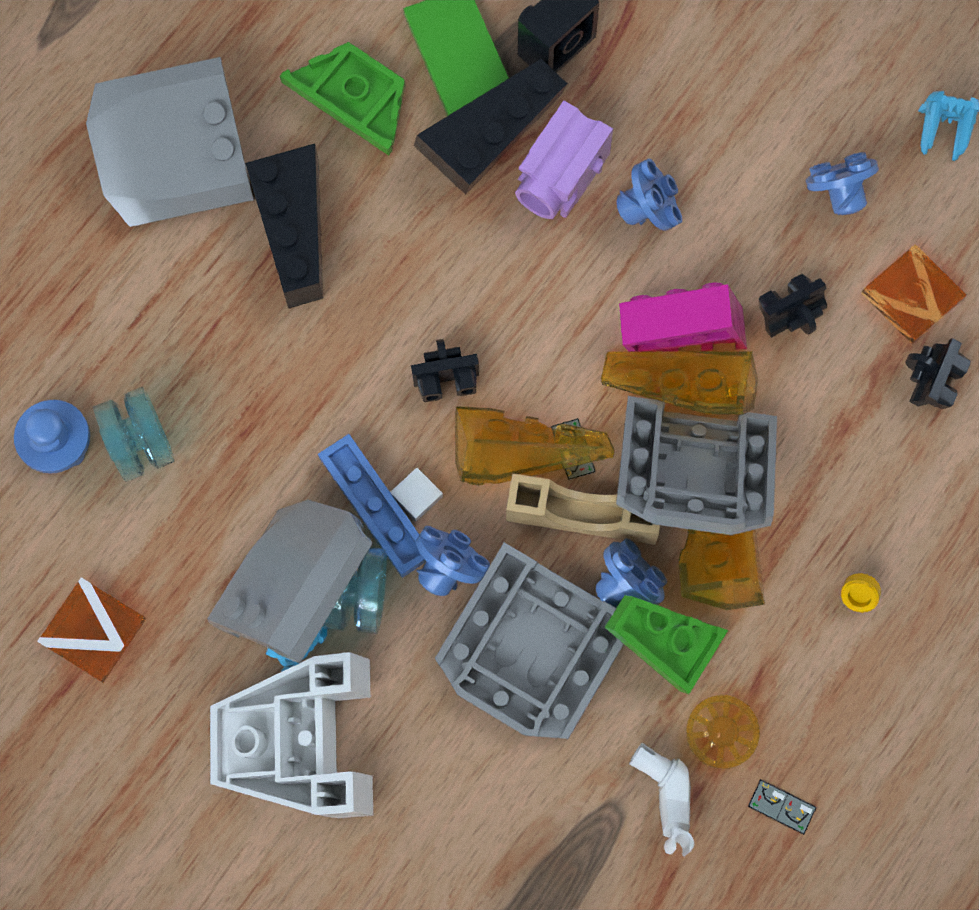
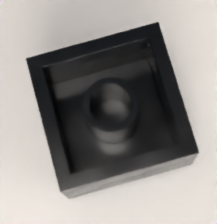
[517,0,600,73]

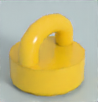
[841,573,881,613]

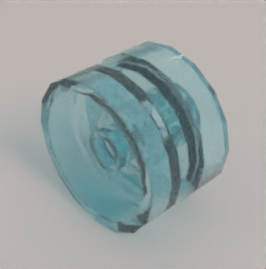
[93,386,175,482]
[322,548,387,634]

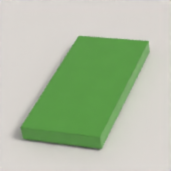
[403,0,509,116]

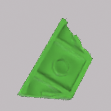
[280,42,405,156]

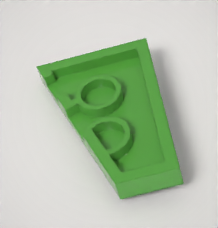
[605,595,728,694]

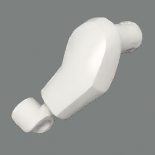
[629,743,694,857]

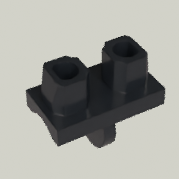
[759,274,827,338]
[905,338,971,409]
[411,339,479,403]

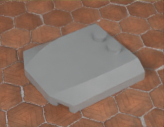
[86,57,254,227]
[616,396,777,535]
[207,500,372,664]
[435,542,624,739]

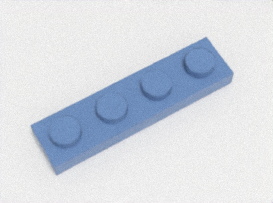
[318,434,427,578]

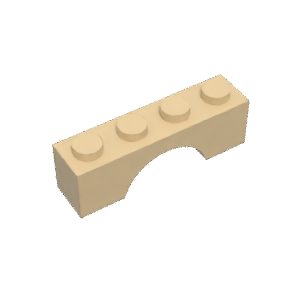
[506,473,660,545]

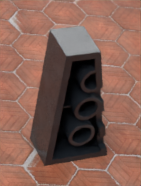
[414,59,567,195]
[245,143,323,309]

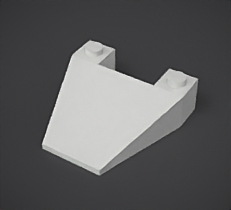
[210,652,373,818]

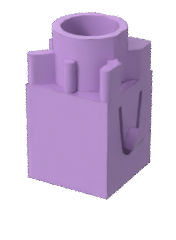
[515,100,613,219]

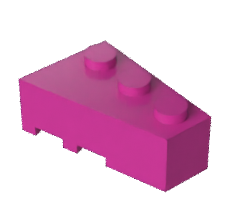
[619,282,747,356]

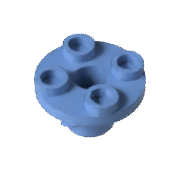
[805,152,879,215]
[616,158,683,231]
[14,400,90,473]
[416,526,490,596]
[596,538,667,608]

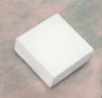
[390,468,443,521]

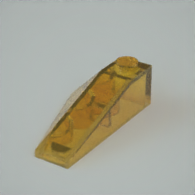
[601,351,758,414]
[455,406,615,486]
[678,529,765,610]

